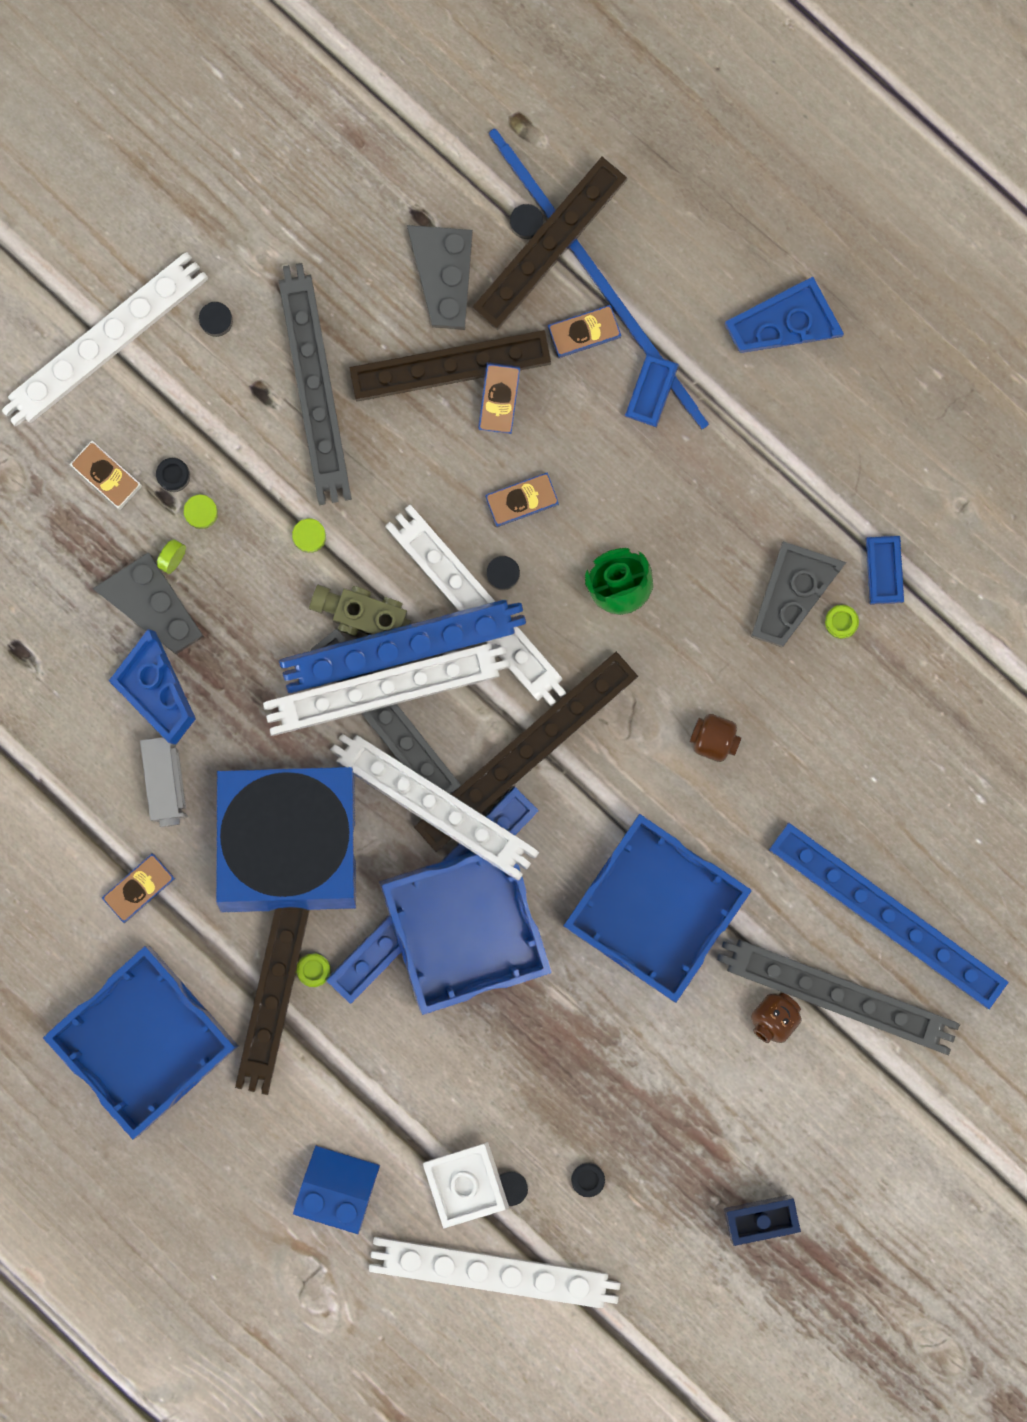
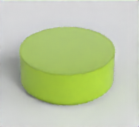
[184,495,218,529]
[292,518,326,553]
[157,539,186,574]
[825,605,859,639]
[297,953,331,987]

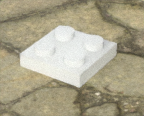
[423,1142,509,1229]

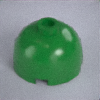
[585,548,653,615]

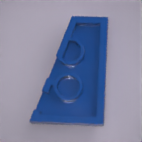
[724,277,844,353]
[109,629,196,745]

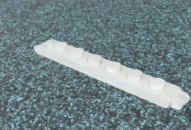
[2,252,208,426]
[385,505,567,707]
[263,644,511,736]
[330,734,539,881]
[369,1237,621,1308]

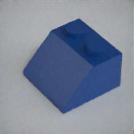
[293,1145,380,1234]

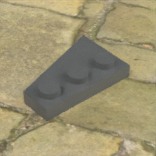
[407,225,473,330]
[751,541,847,647]
[93,552,204,655]

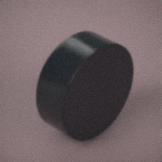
[510,204,543,239]
[199,302,233,337]
[156,458,190,492]
[487,556,520,590]
[571,1162,605,1197]
[499,1171,528,1206]

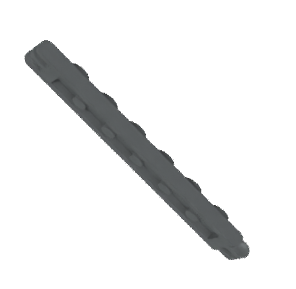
[279,263,352,506]
[717,939,960,1056]

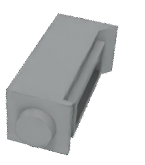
[140,737,188,827]

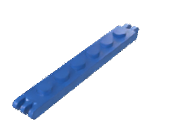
[279,600,526,693]

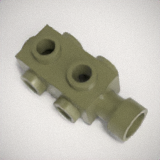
[309,584,411,636]

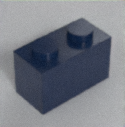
[724,1195,801,1246]

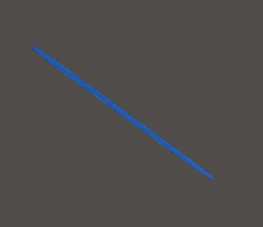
[489,129,709,430]

